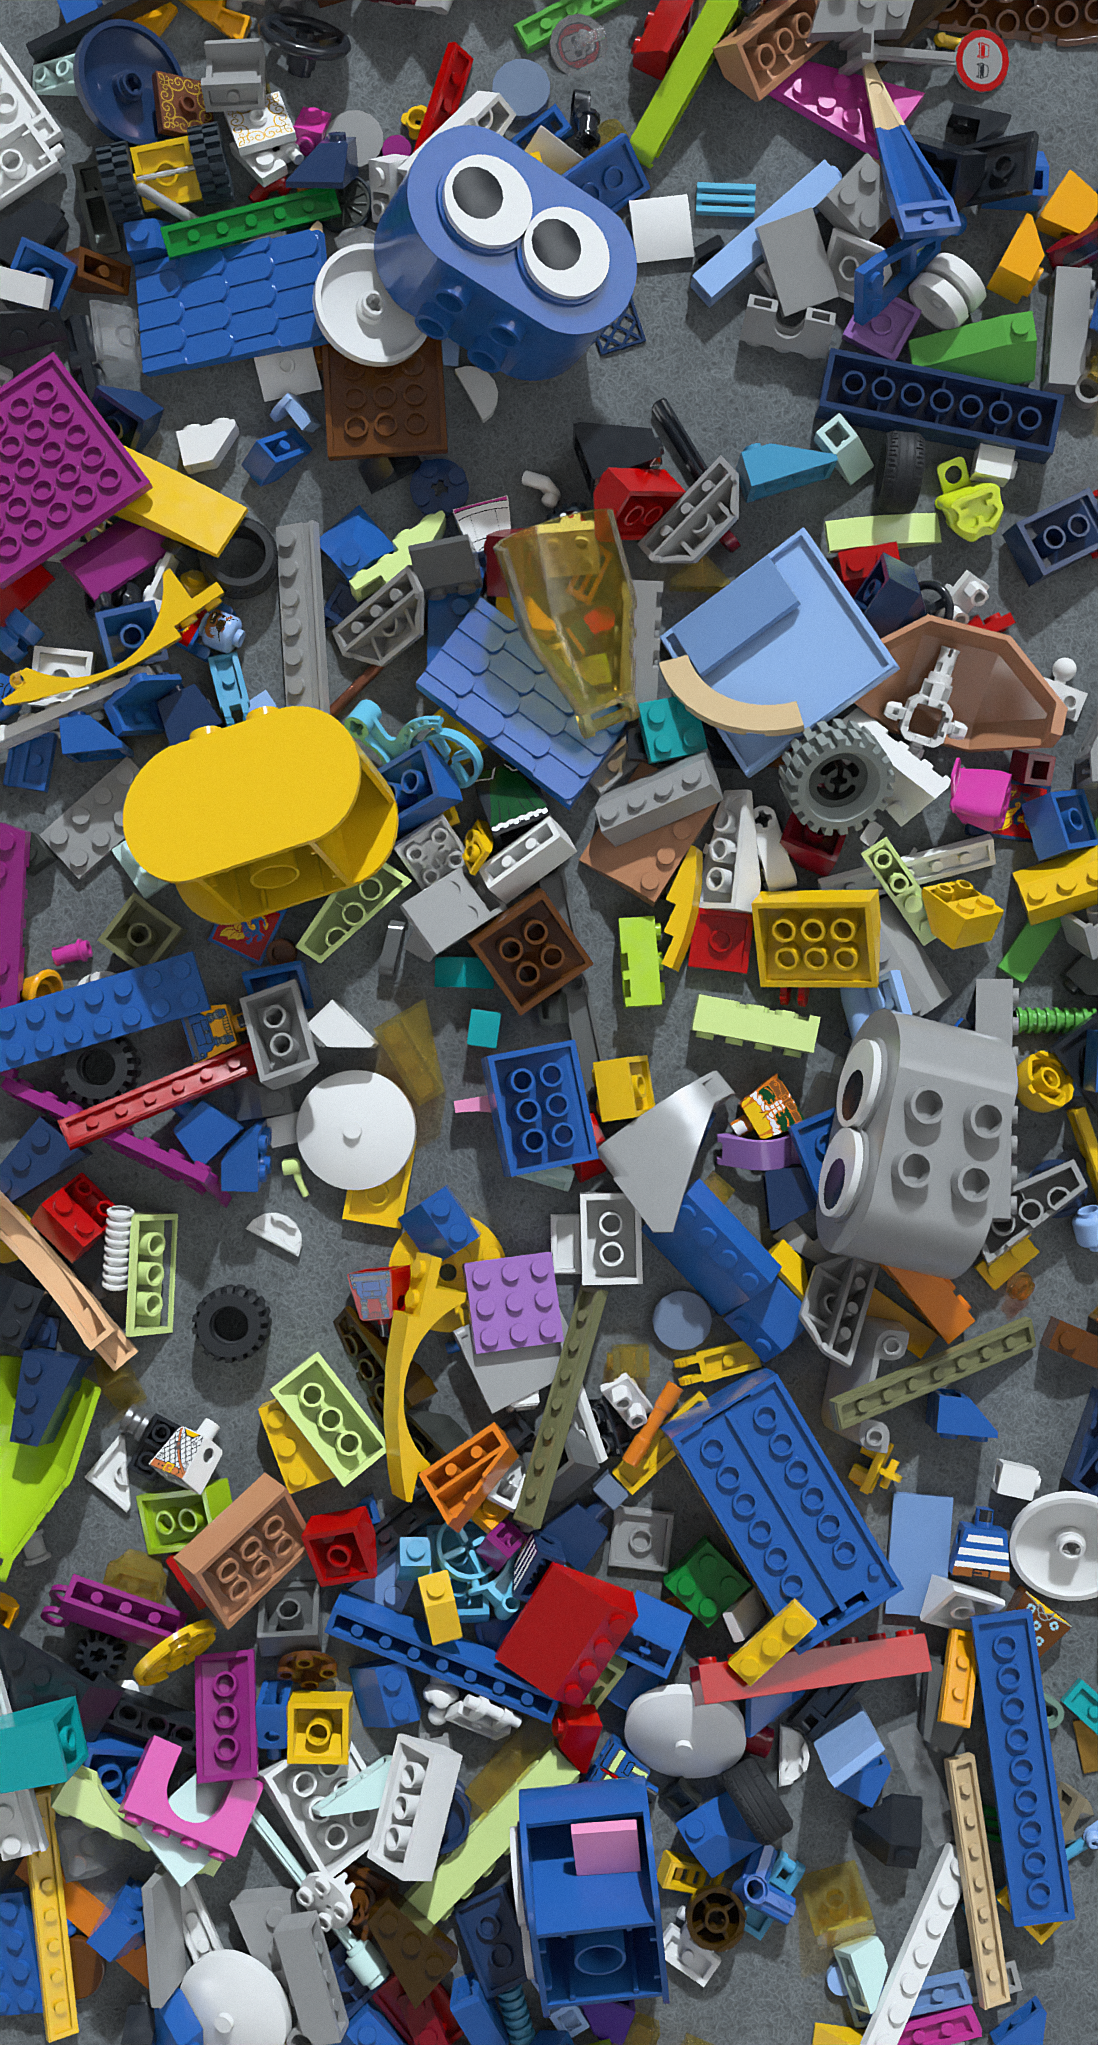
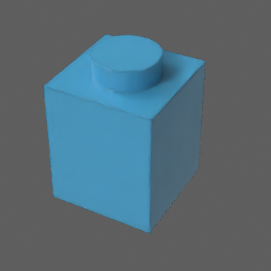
[396,1537,431,1581]

